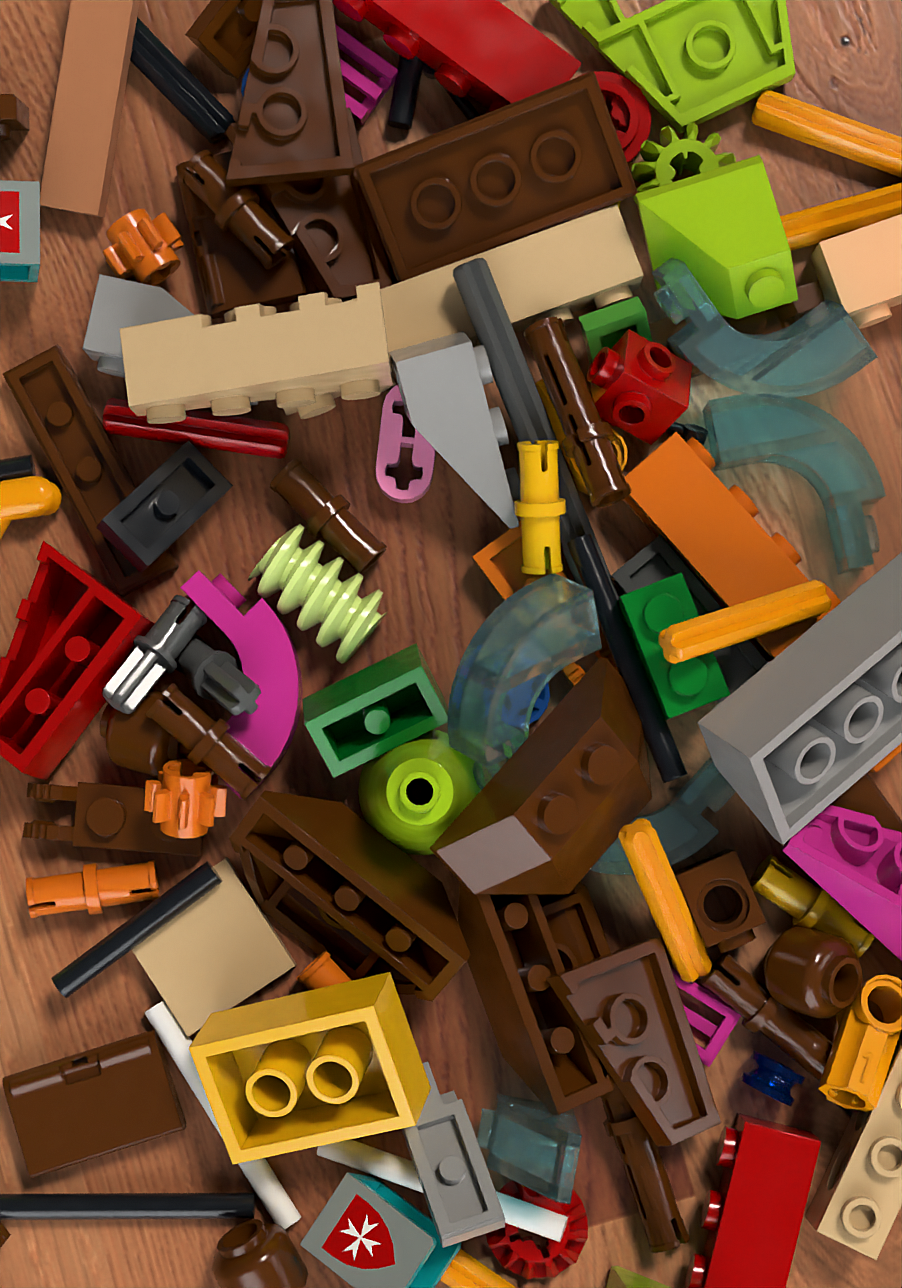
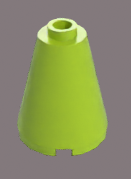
[358,729,485,855]

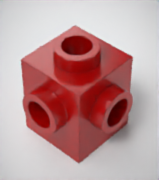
[587,329,692,445]

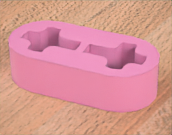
[376,385,436,503]

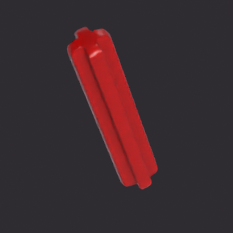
[102,398,290,459]

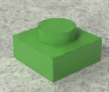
[578,296,652,365]

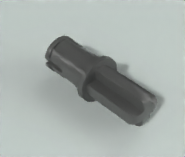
[102,595,207,714]
[175,634,261,716]

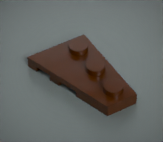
[225,0,354,187]

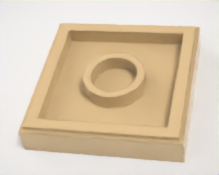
[132,858,297,1037]

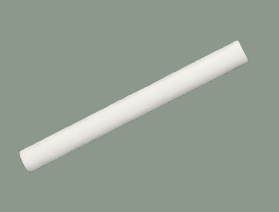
[144,1000,301,1229]
[317,1139,568,1242]

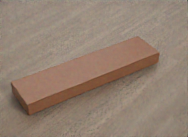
[40,0,140,218]

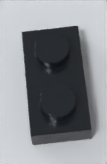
[96,440,233,573]

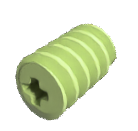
[248,524,387,664]

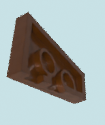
[225,108,393,302]
[546,936,721,1146]

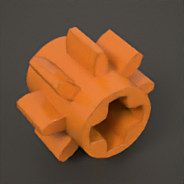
[102,208,184,286]
[144,759,227,838]

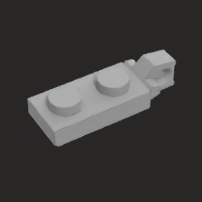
[402,1061,505,1248]

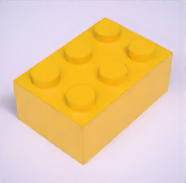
[189,972,431,1165]

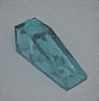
[476,1094,582,1204]

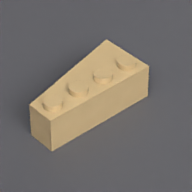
[119,282,393,424]

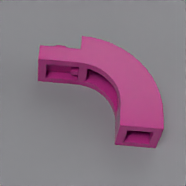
[180,570,303,799]

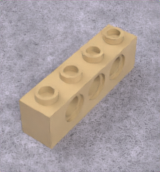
[805,1030,902,1260]

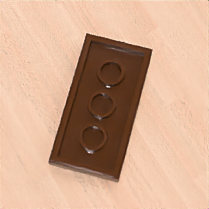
[354,71,638,283]

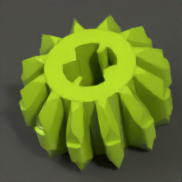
[631,122,736,204]

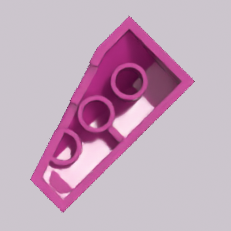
[782,805,902,961]

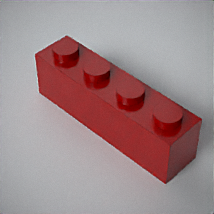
[332,0,582,114]
[685,1113,821,1288]

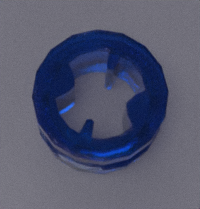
[739,1050,806,1106]

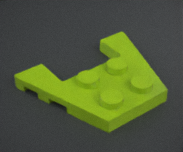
[549,0,796,133]

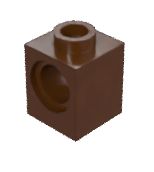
[674,849,766,953]

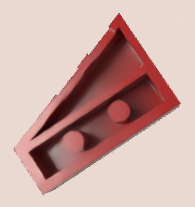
[0,541,154,781]

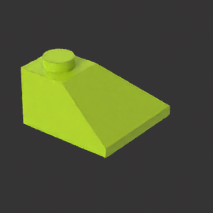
[635,155,799,319]

